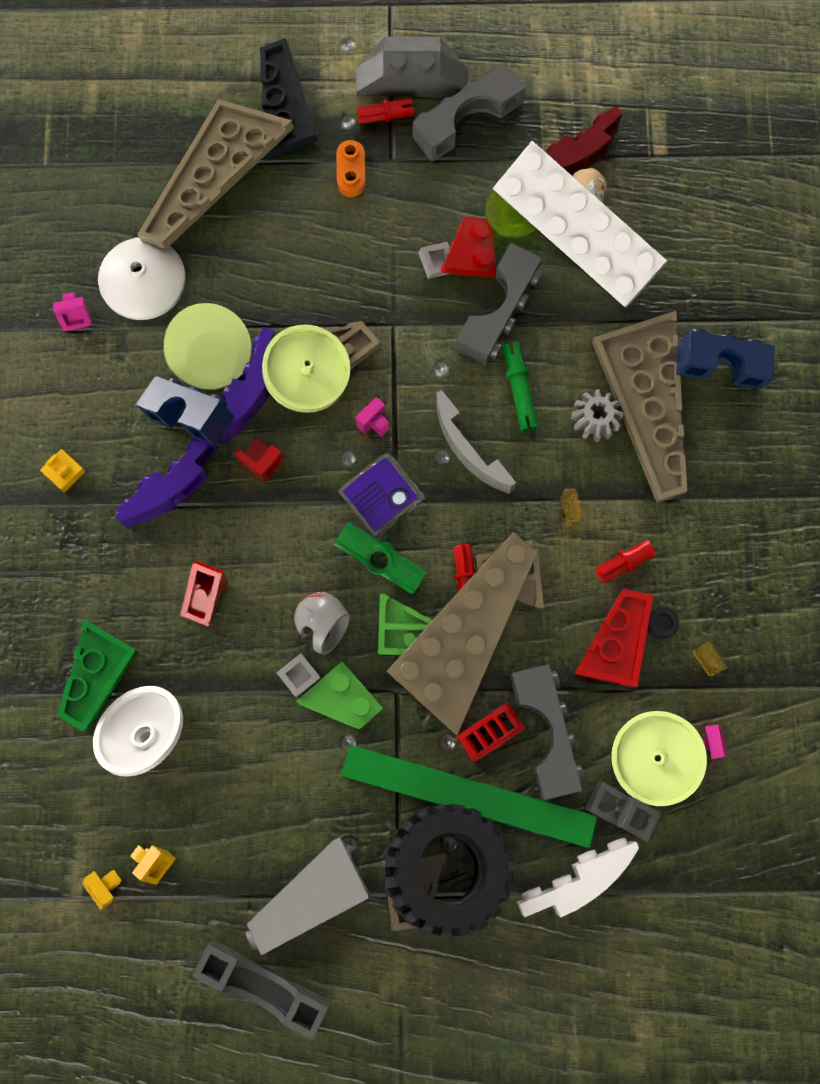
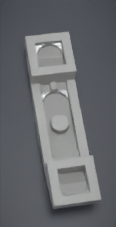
[436,390,516,494]

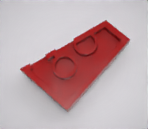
[574,589,653,688]

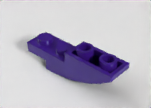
[218,327,276,444]
[115,438,219,527]

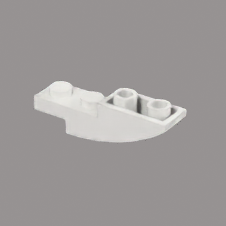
[517,837,639,918]

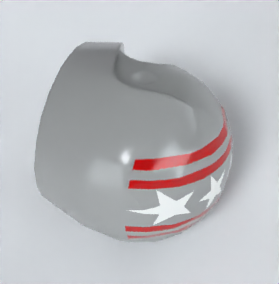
[294,592,350,655]

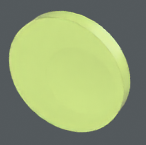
[164,303,251,391]
[262,325,350,413]
[612,711,707,806]

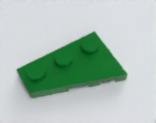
[57,619,139,733]

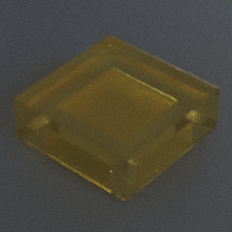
[560,488,583,526]
[693,641,727,677]

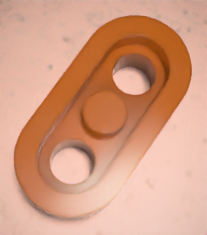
[336,140,366,197]

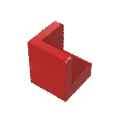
[234,439,285,483]

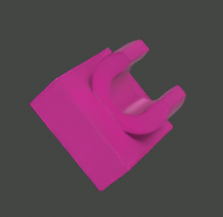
[53,292,92,332]
[355,397,390,437]
[702,725,728,759]

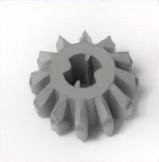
[571,389,623,442]

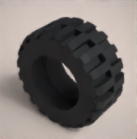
[381,804,514,937]

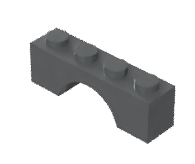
[413,63,525,162]
[455,243,543,366]
[510,664,585,800]
[192,940,331,1040]

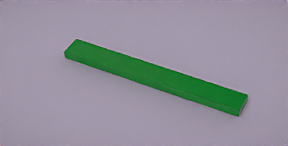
[341,745,597,848]

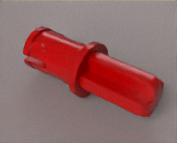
[357,97,414,124]
[595,540,655,583]
[453,544,476,591]

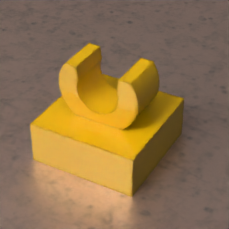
[40,449,86,493]
[131,845,176,885]
[82,870,121,911]

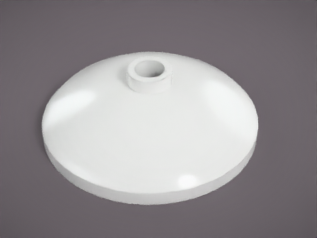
[98,238,186,320]
[93,686,183,777]

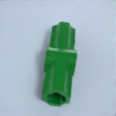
[334,522,427,595]

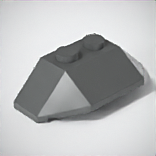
[356,36,468,96]

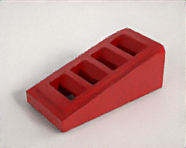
[456,702,526,764]

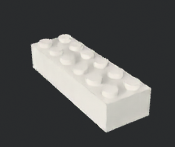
[492,141,667,308]

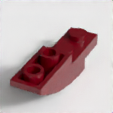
[546,105,623,176]

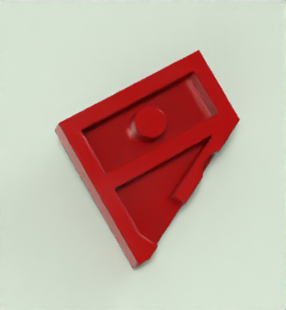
[440,217,496,278]

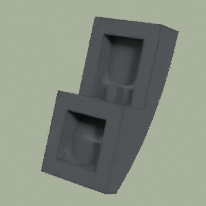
[584,781,661,842]

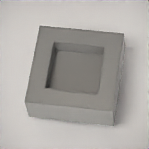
[418,242,450,279]
[277,653,321,698]

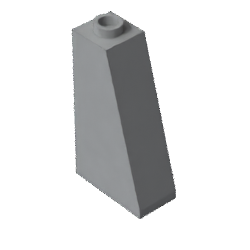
[246,836,370,955]

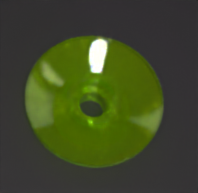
[485,190,536,238]

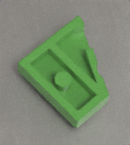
[378,594,432,655]
[296,661,384,730]

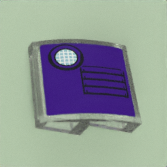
[338,452,426,537]

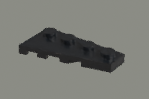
[260,38,318,159]

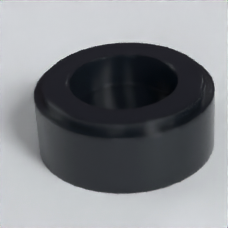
[648,607,679,639]

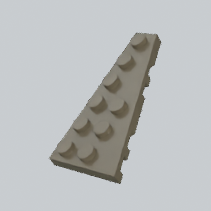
[137,99,294,250]
[592,311,688,503]
[387,532,537,736]

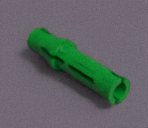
[502,342,539,433]

